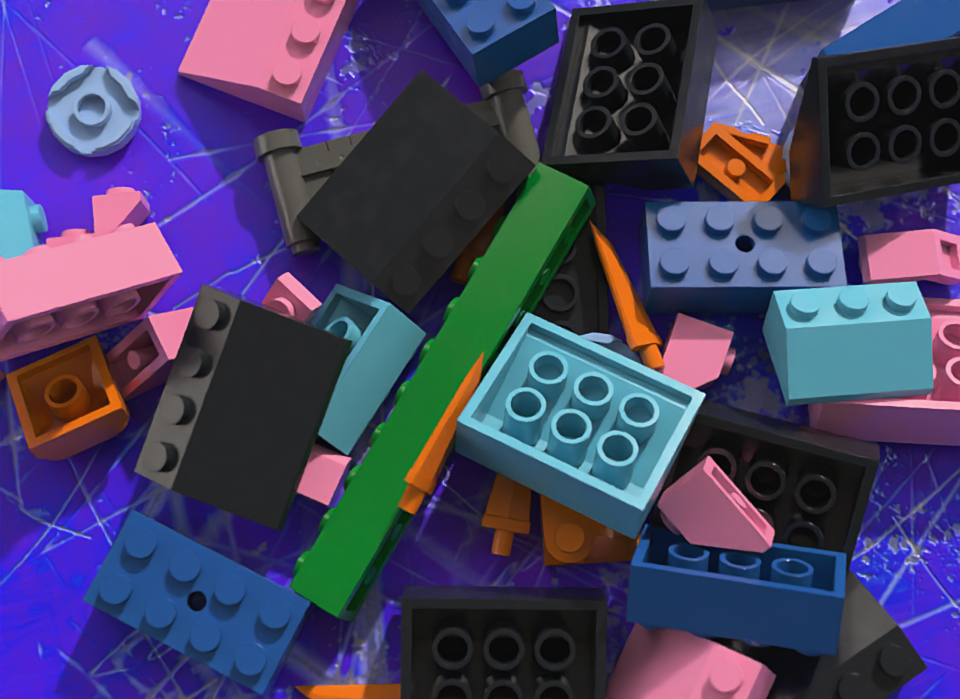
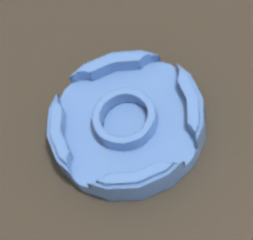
[46,65,141,157]

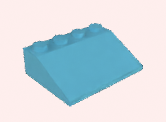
[455,312,706,540]

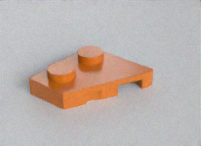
[696,122,787,202]

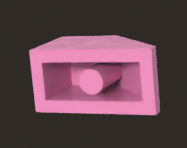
[105,307,194,401]
[658,313,736,391]
[657,456,775,553]

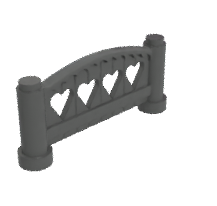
[252,69,542,257]

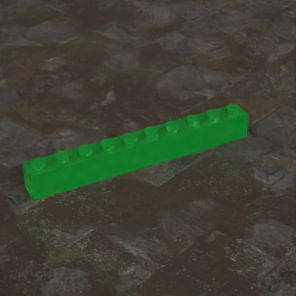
[289,162,596,622]

